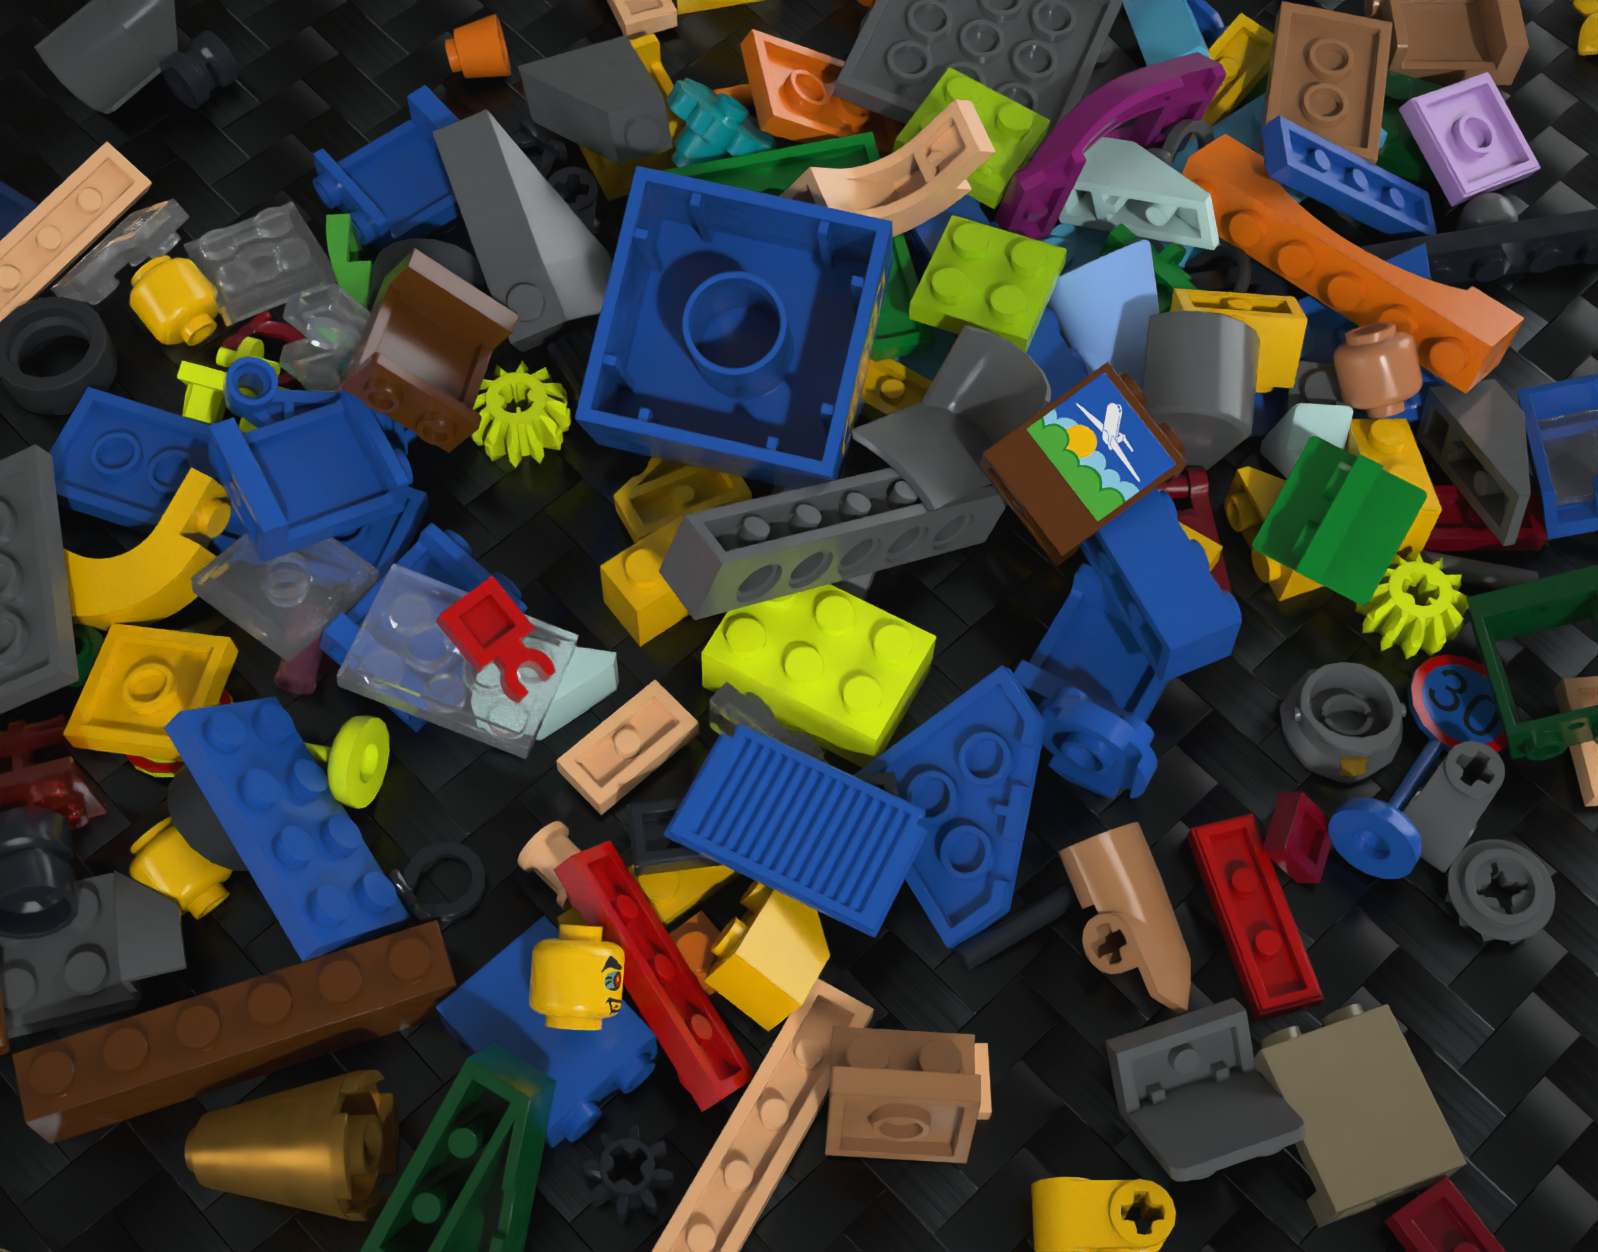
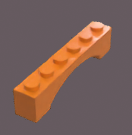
[1182,133,1525,394]

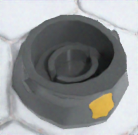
[1279,662,1406,784]

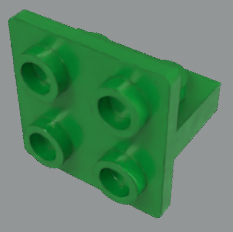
[1252,436,1427,605]

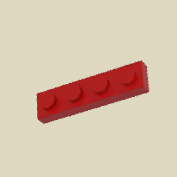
[553,840,755,1112]

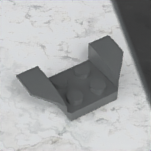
[0,870,187,1039]

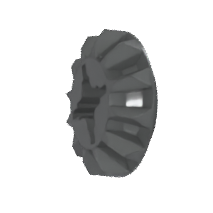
[1445,839,1555,945]

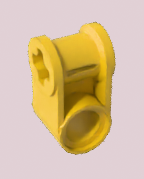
[1031,1177,1176,1252]

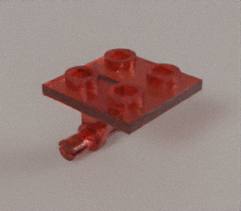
[0,714,107,830]

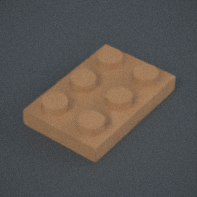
[1258,1,1393,164]

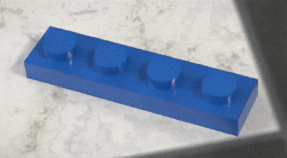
[1261,115,1437,240]

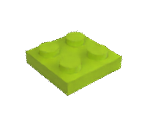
[892,67,1051,209]
[909,215,1067,353]

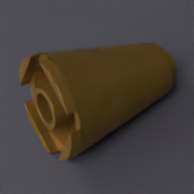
[185,1070,399,1221]

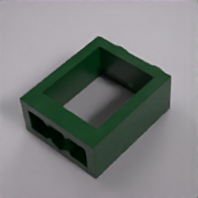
[1467,565,1598,760]

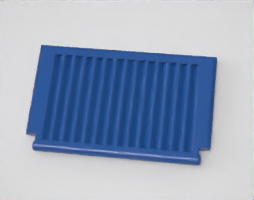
[664,723,928,938]

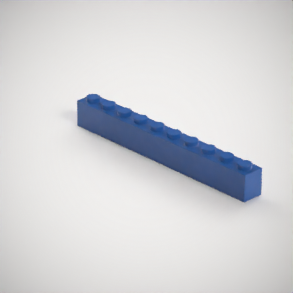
[903,195,1242,683]

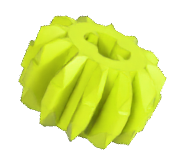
[471,361,571,468]
[1355,549,1468,660]

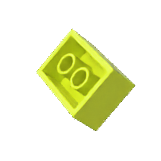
[702,584,937,768]

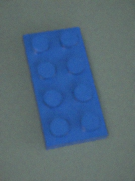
[164,697,411,962]

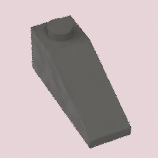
[1416,379,1531,546]

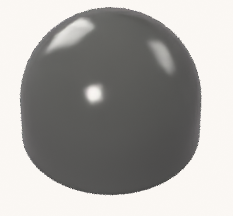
[1456,193,1518,231]

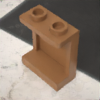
[1364,0,1529,85]

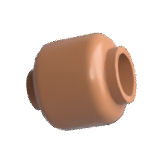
[1333,322,1423,418]

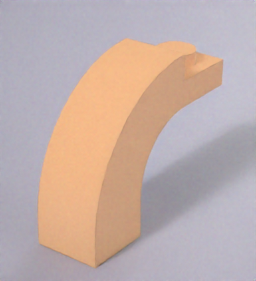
[779,99,996,237]

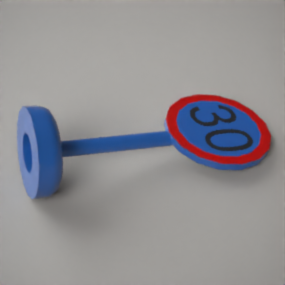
[1328,654,1506,879]

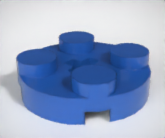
[1037,686,1157,799]

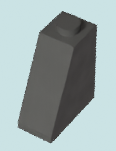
[518,35,673,164]

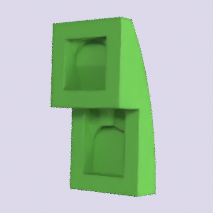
[326,214,373,329]

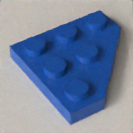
[853,665,1046,949]

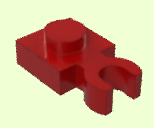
[435,576,556,703]

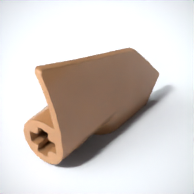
[1058,822,1191,1014]

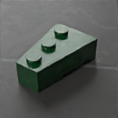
[360,1043,557,1252]

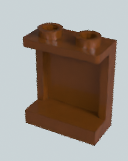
[342,248,518,453]

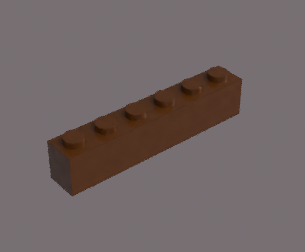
[12,920,458,1144]

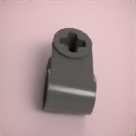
[1403,741,1505,873]

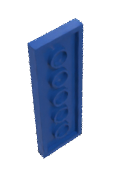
[49,387,429,601]

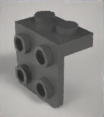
[1105,998,1305,1181]

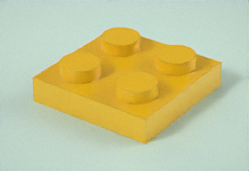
[63,623,239,762]

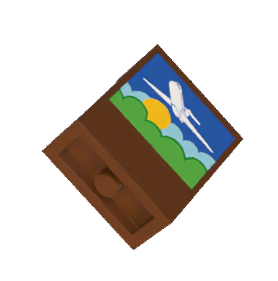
[979,362,1187,567]

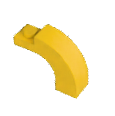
[63,468,232,632]

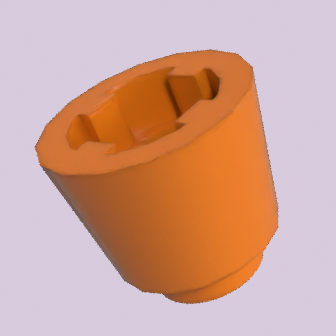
[445,14,511,79]

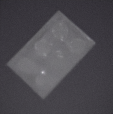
[337,563,579,759]

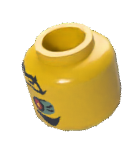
[529,924,625,1030]

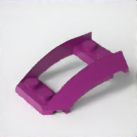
[994,52,1227,240]

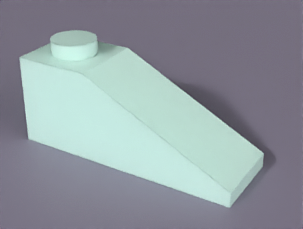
[1059,137,1219,250]

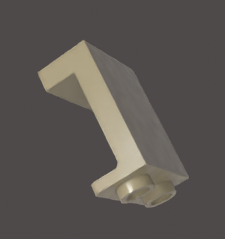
[1254,1004,1467,1227]

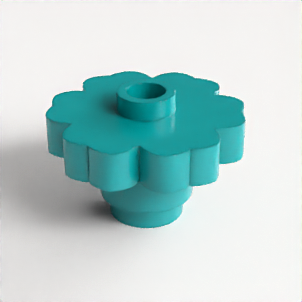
[666,78,778,167]

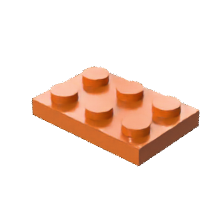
[740,29,903,158]

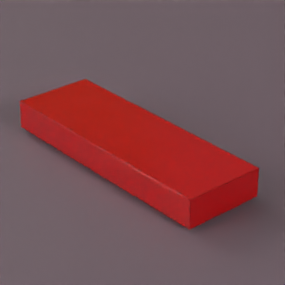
[1187,813,1324,1022]

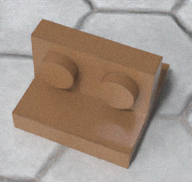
[825,1026,981,1163]

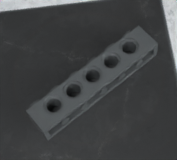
[659,467,1008,620]

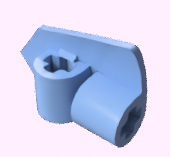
[1048,239,1160,390]

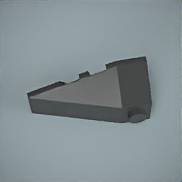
[432,109,613,352]

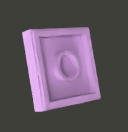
[1399,72,1541,207]

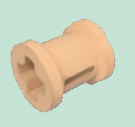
[517,821,582,911]

